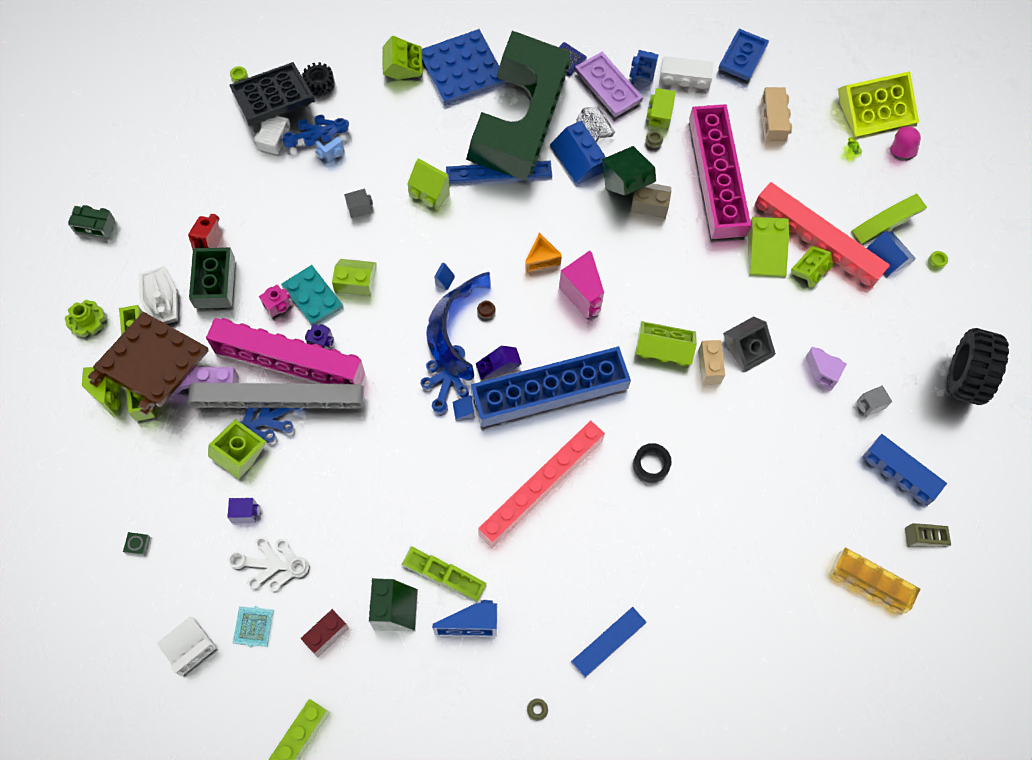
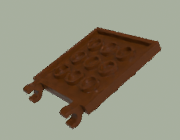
[88,311,209,415]

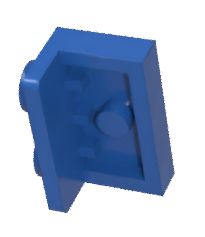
[629,50,659,85]

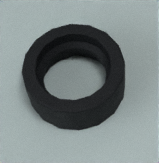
[633,443,672,483]

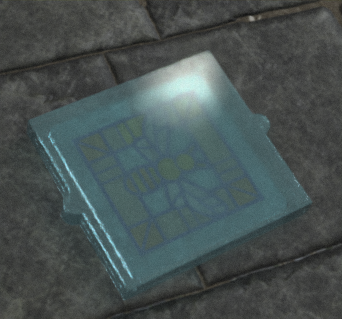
[232,606,274,647]

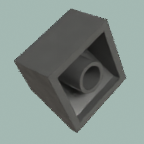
[723,316,776,371]

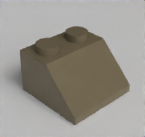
[631,183,671,219]

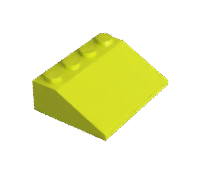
[837,71,919,137]

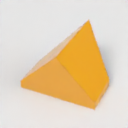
[525,232,562,272]

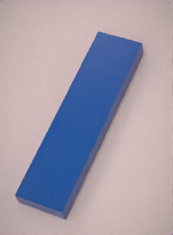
[571,607,647,678]

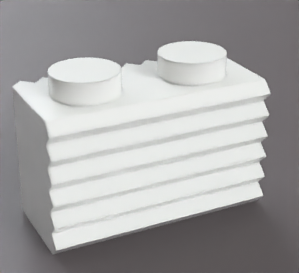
[255,116,291,155]

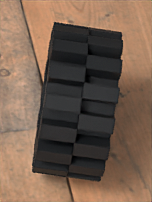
[302,62,335,96]

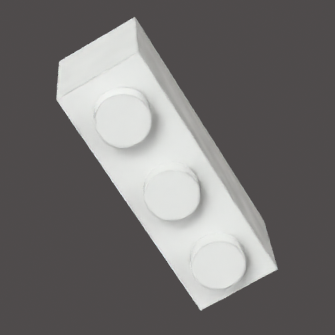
[659,56,714,89]

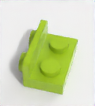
[791,245,833,288]

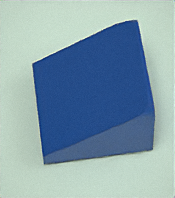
[434,263,455,290]
[453,395,475,420]

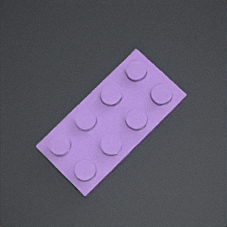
[575,51,643,117]

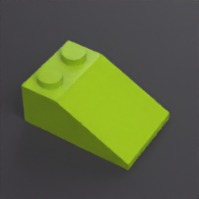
[748,217,789,277]

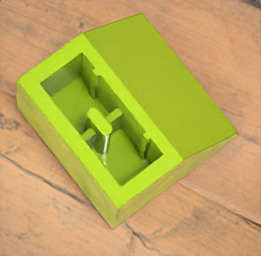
[382,35,423,80]
[81,367,121,417]

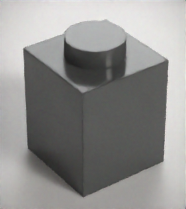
[344,188,373,218]

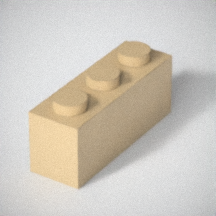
[761,87,792,141]

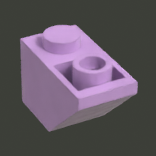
[806,346,847,389]

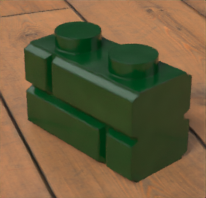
[68,205,115,238]

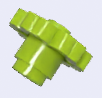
[64,300,106,337]

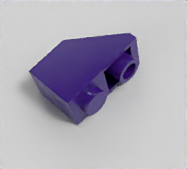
[475,345,522,380]

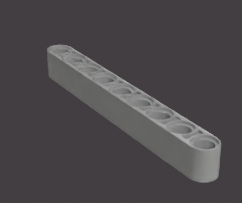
[188,383,364,409]

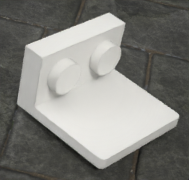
[157,617,216,677]

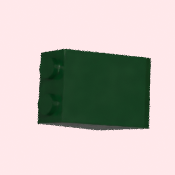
[602,146,656,195]
[369,578,418,631]

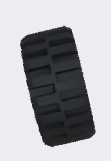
[947,328,1009,405]

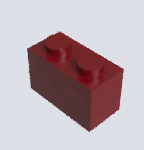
[300,609,349,657]

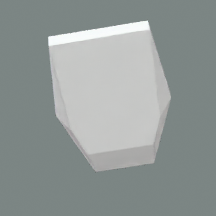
[139,266,178,324]

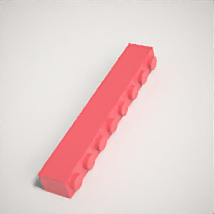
[755,182,890,288]
[478,420,605,548]

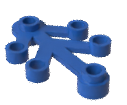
[282,115,349,148]
[420,345,474,415]
[240,408,304,443]

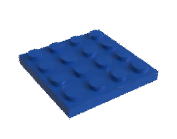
[422,29,507,105]

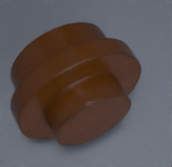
[477,300,496,319]

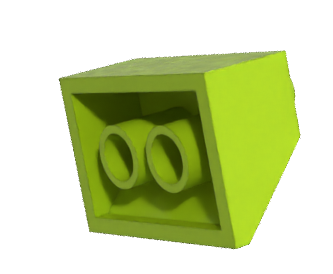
[636,321,697,366]

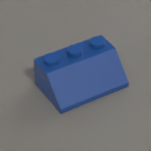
[550,120,606,185]

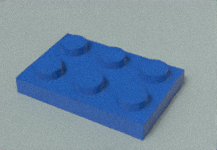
[718,29,769,81]

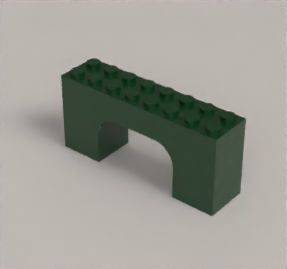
[466,30,572,181]

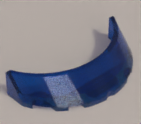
[426,271,491,379]

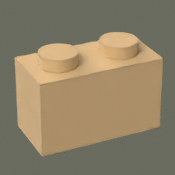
[698,340,725,384]

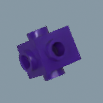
[305,324,334,350]

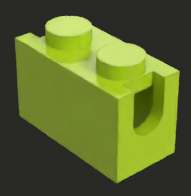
[646,88,676,130]

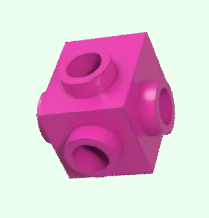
[258,284,291,318]

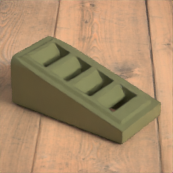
[905,523,951,547]

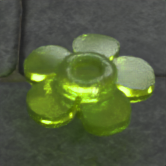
[847,137,862,155]

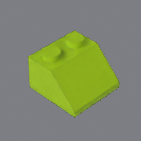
[407,158,450,209]
[332,258,377,296]
[208,419,266,479]

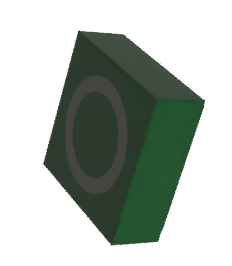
[123,532,150,556]

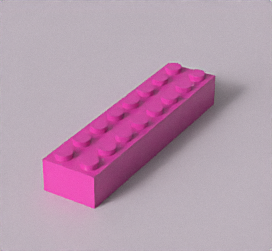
[689,104,751,239]
[206,318,365,385]

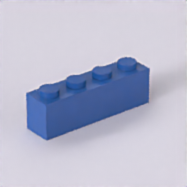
[863,433,948,506]

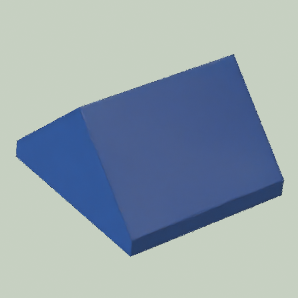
[867,231,916,277]

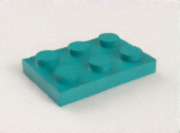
[281,264,343,326]

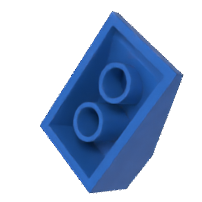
[432,600,497,636]

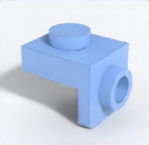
[315,136,345,163]

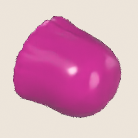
[890,126,921,158]

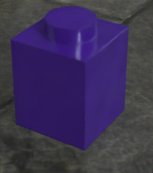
[227,498,260,523]

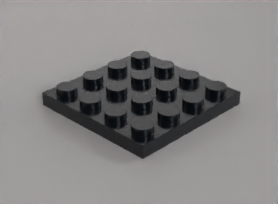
[229,62,315,126]

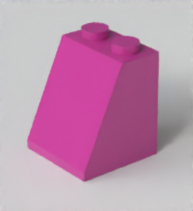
[559,250,604,319]

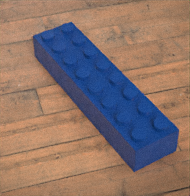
[471,346,631,428]

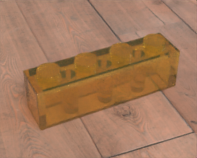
[830,547,921,614]

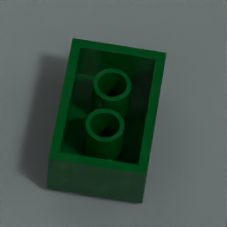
[189,247,235,308]

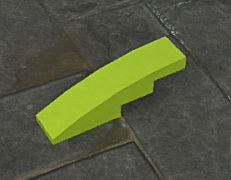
[851,193,927,245]
[401,546,486,602]

